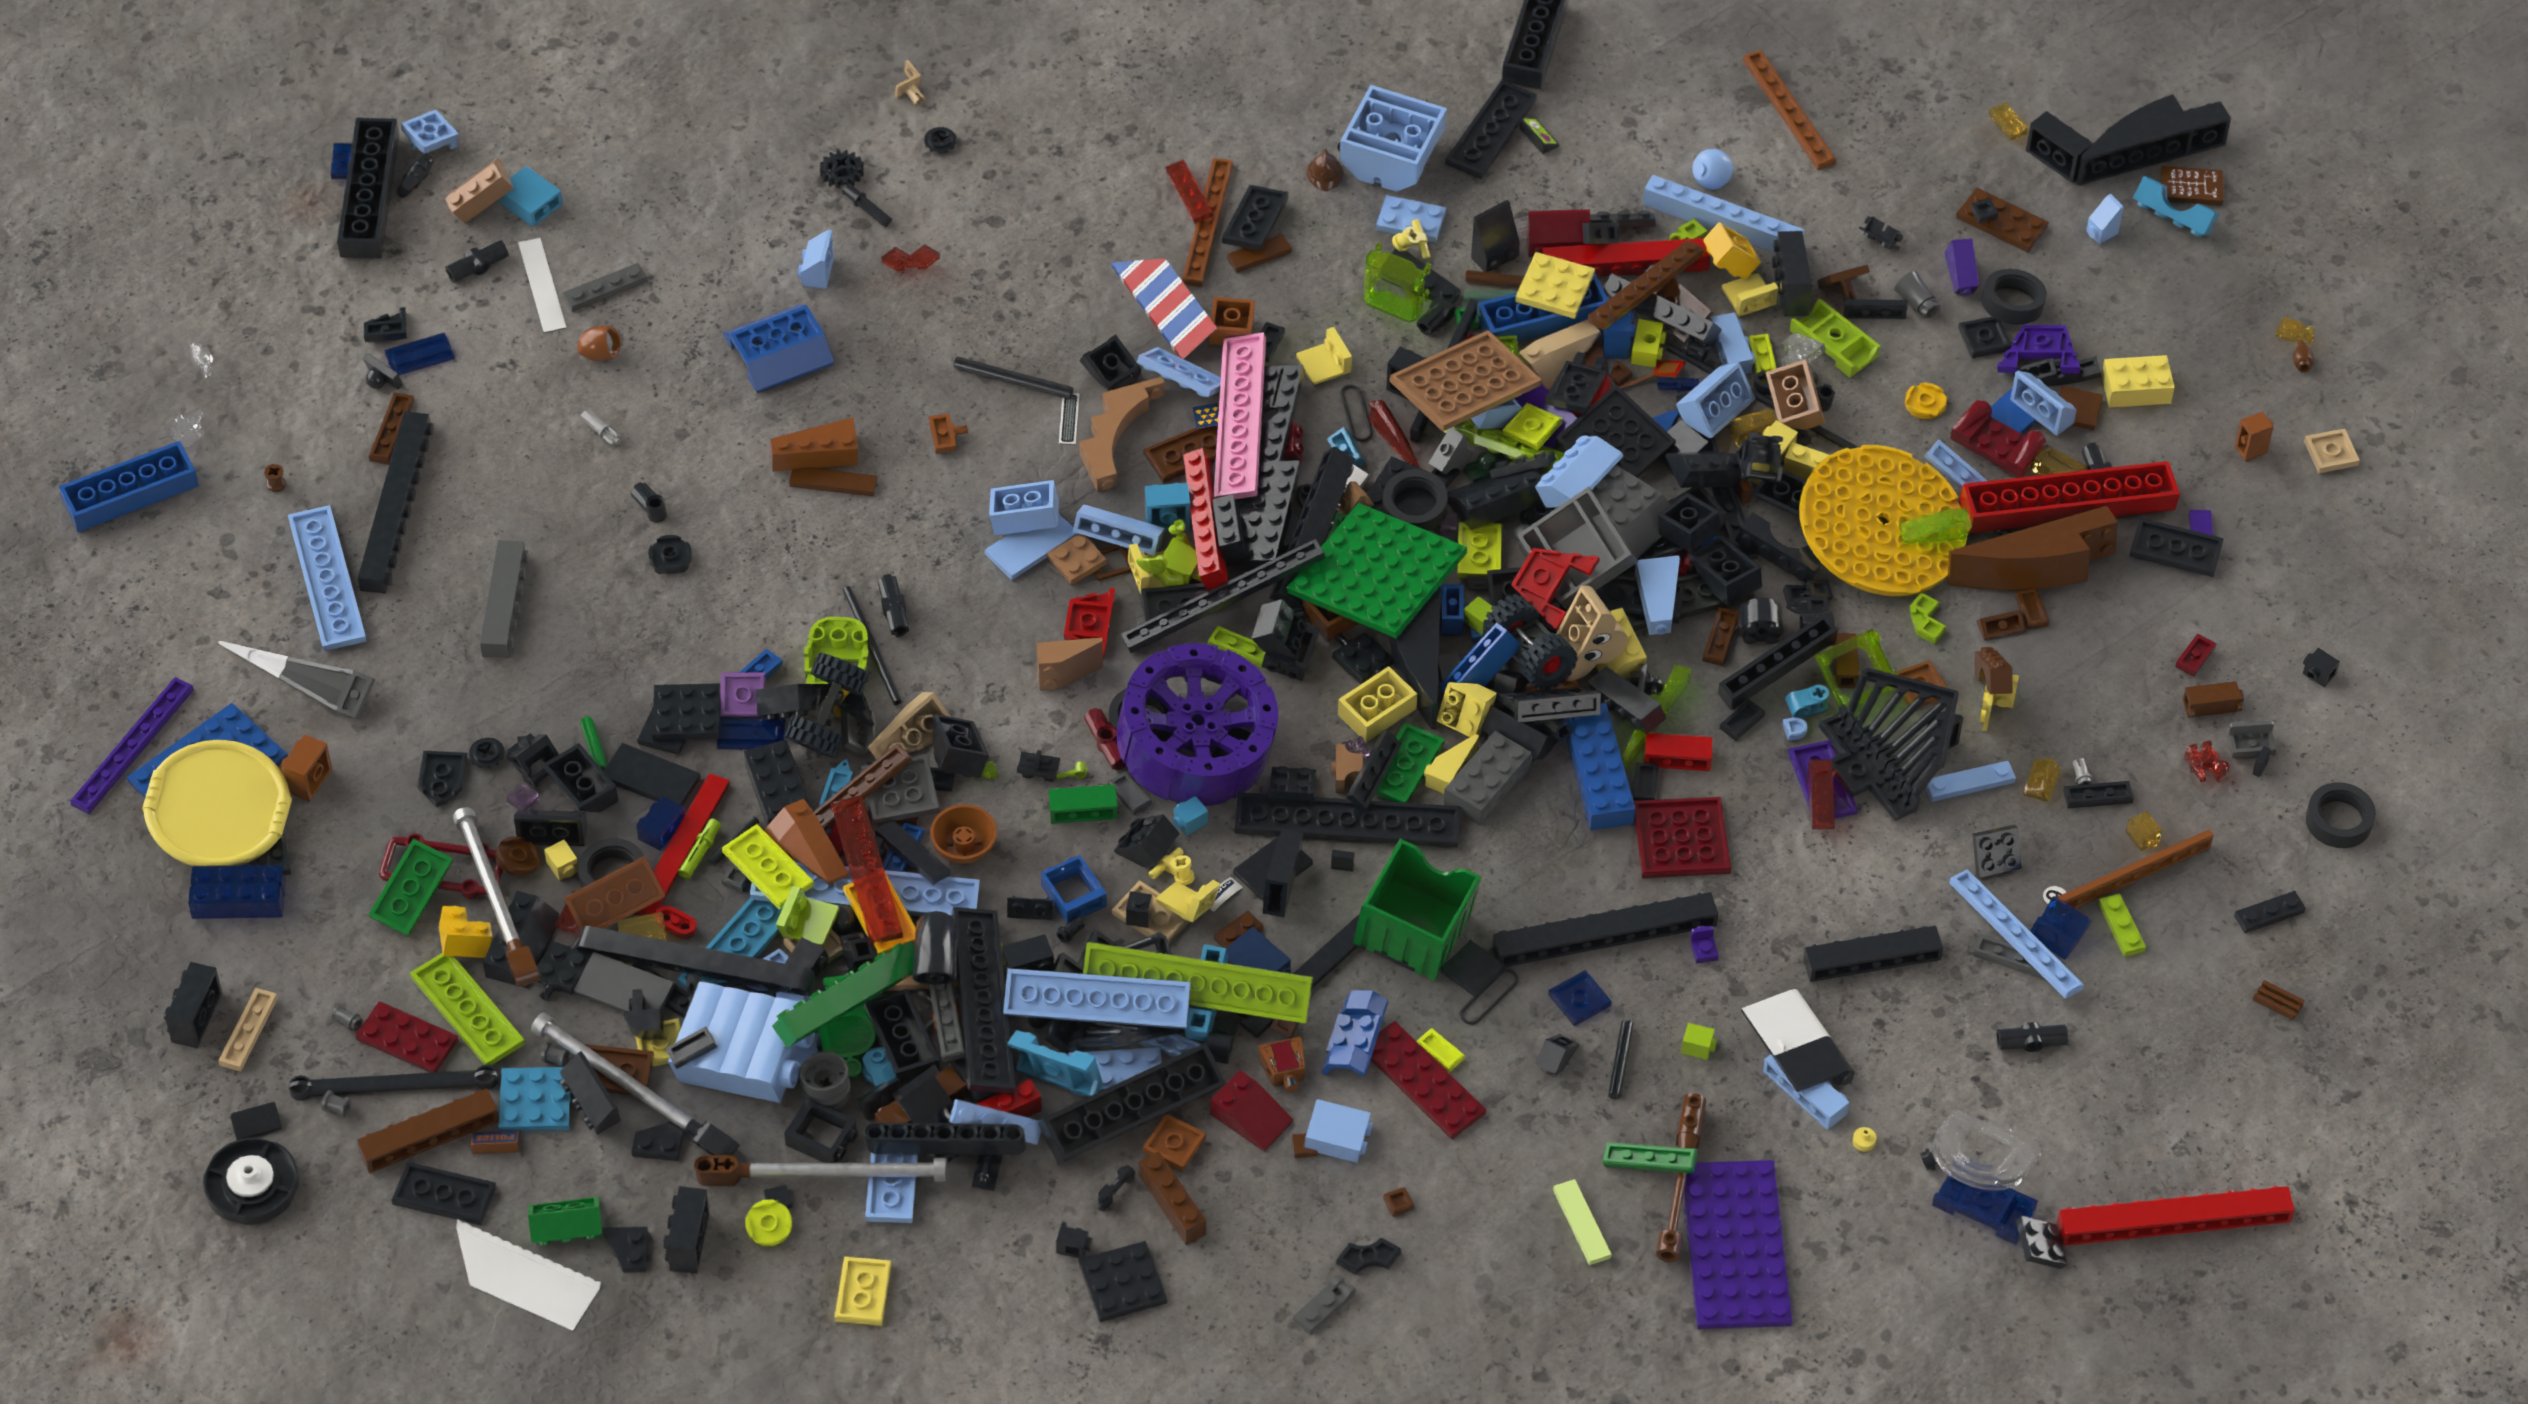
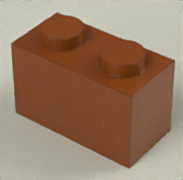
[2235,412,2274,461]

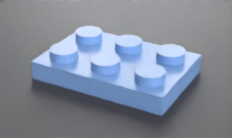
[1376,195,1446,243]

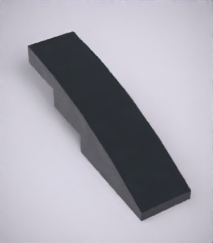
[2013,356,2102,387]

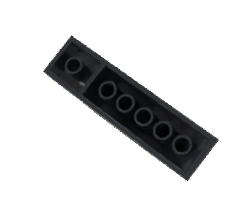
[2076,94,2231,186]
[1388,587,1440,729]

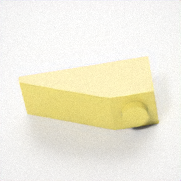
[1424,734,1479,794]

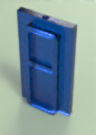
[384,333,455,375]
[717,718,786,750]

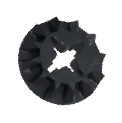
[924,127,957,154]
[469,738,505,769]

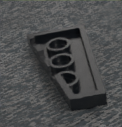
[1378,248,1461,305]
[1141,583,1208,622]

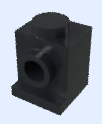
[1056,1222,1093,1259]

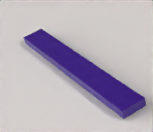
[70,677,194,814]

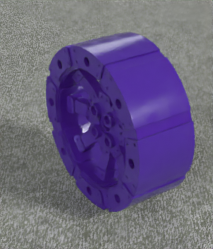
[1116,643,1278,806]

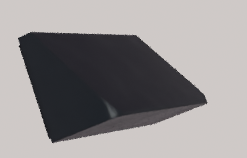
[230,1102,282,1140]

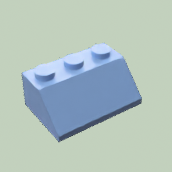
[2010,371,2077,436]

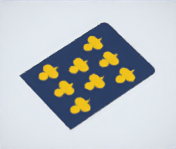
[1193,403,1219,429]

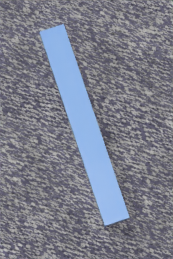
[1949,869,2084,999]

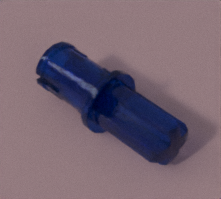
[1657,376,1699,393]

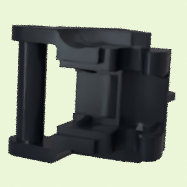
[1736,432,1783,484]
[506,733,558,789]

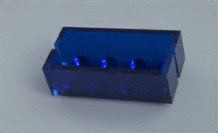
[188,865,286,919]

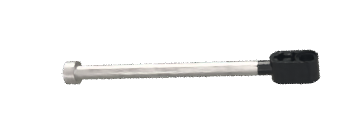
[531,1012,740,1156]

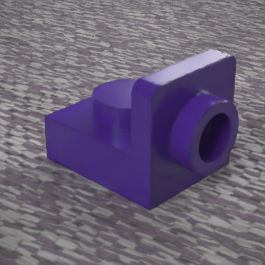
[1690,926,1719,964]

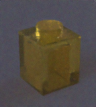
[2126,811,2162,851]

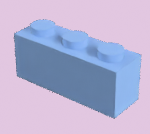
[1711,313,1755,374]

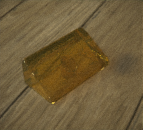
[2023,758,2060,801]

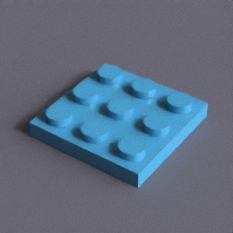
[499,1067,571,1131]

